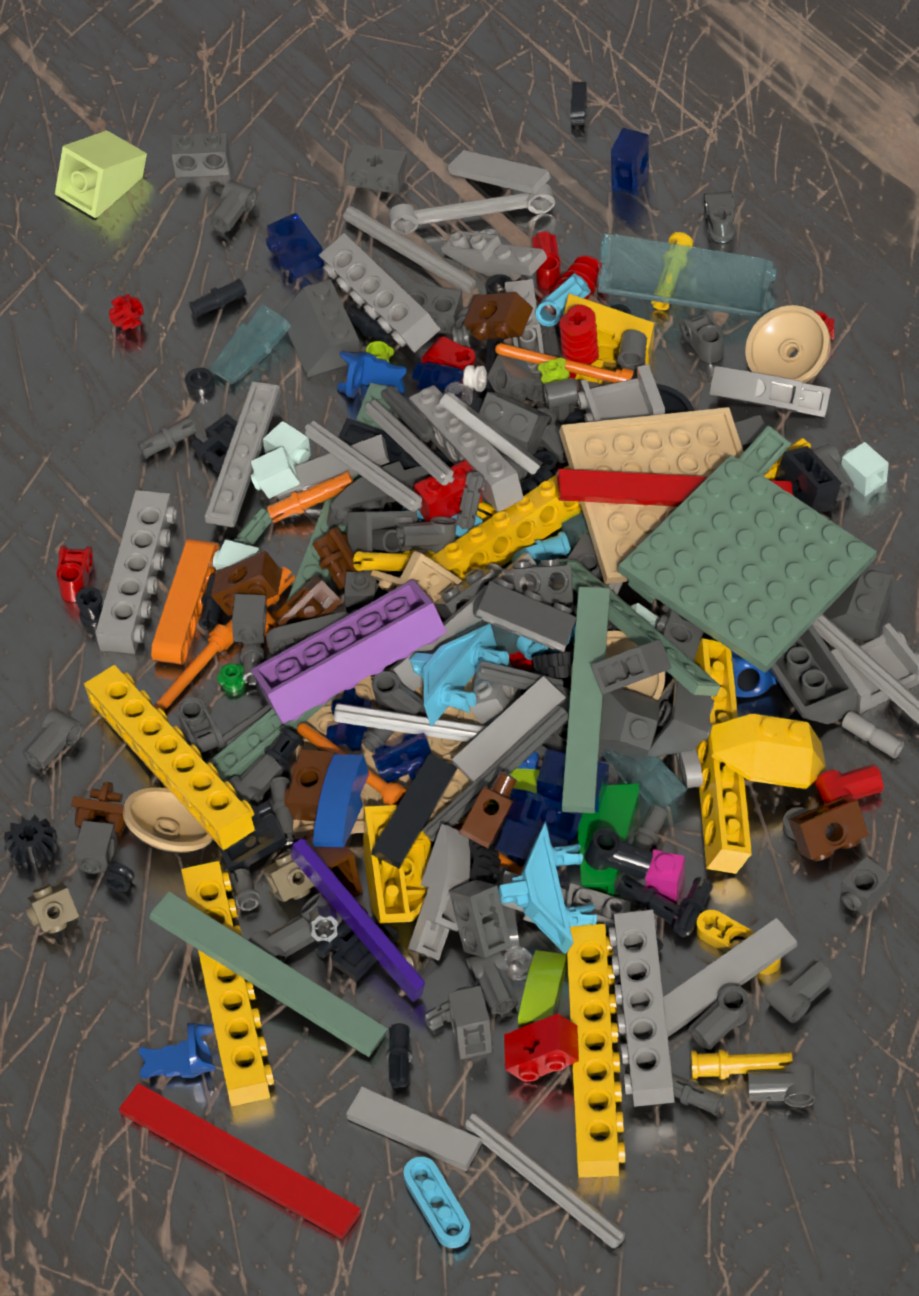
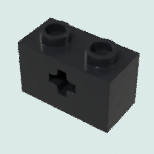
[775,446,842,513]

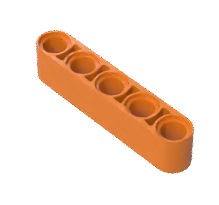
[151,539,219,665]

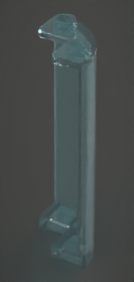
[597,232,776,318]

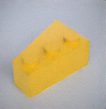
[564,294,654,365]

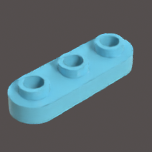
[404,1157,471,1248]

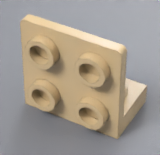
[371,551,462,610]

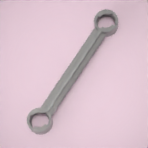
[388,183,555,235]

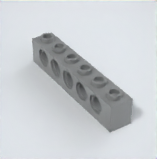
[319,233,440,352]
[409,385,524,512]
[96,490,177,654]
[609,910,675,1107]

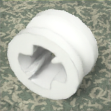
[463,365,487,392]

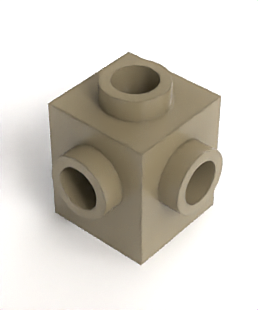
[262,851,314,902]
[25,883,79,933]

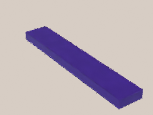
[291,838,425,1002]

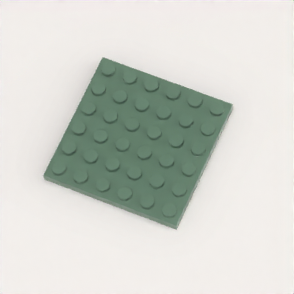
[618,455,877,673]

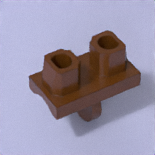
[312,527,364,590]
[71,782,126,836]

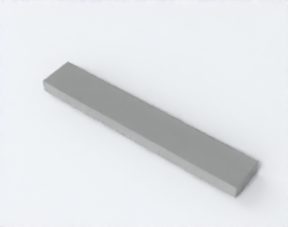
[205,381,281,527]
[390,553,538,692]
[618,918,797,1043]

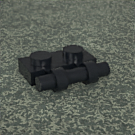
[191,414,265,474]
[218,800,288,874]
[315,905,400,982]

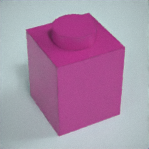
[646,849,685,903]

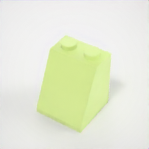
[55,130,147,218]

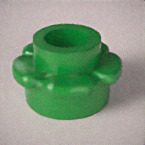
[217,664,245,692]

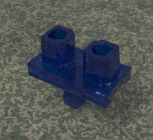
[411,362,464,397]
[326,687,371,752]
[372,733,433,783]

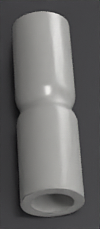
[842,711,904,759]

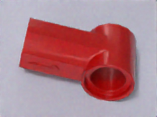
[532,231,561,290]
[815,764,884,804]

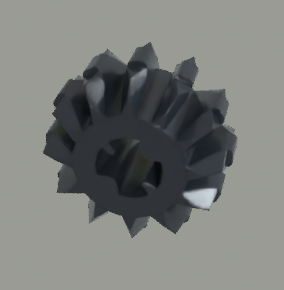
[4,814,58,870]

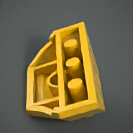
[708,714,827,789]
[363,805,432,923]

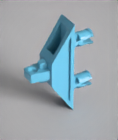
[410,623,509,727]
[498,821,597,955]

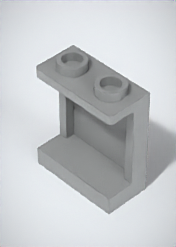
[577,364,665,423]
[831,623,919,715]

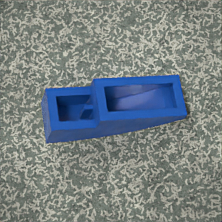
[313,754,369,847]

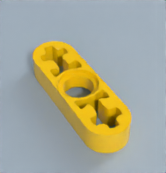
[697,910,781,975]

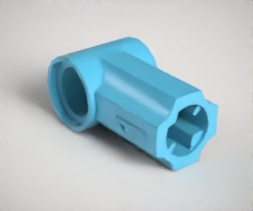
[535,273,591,327]

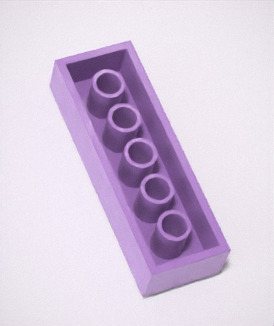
[251,580,447,724]

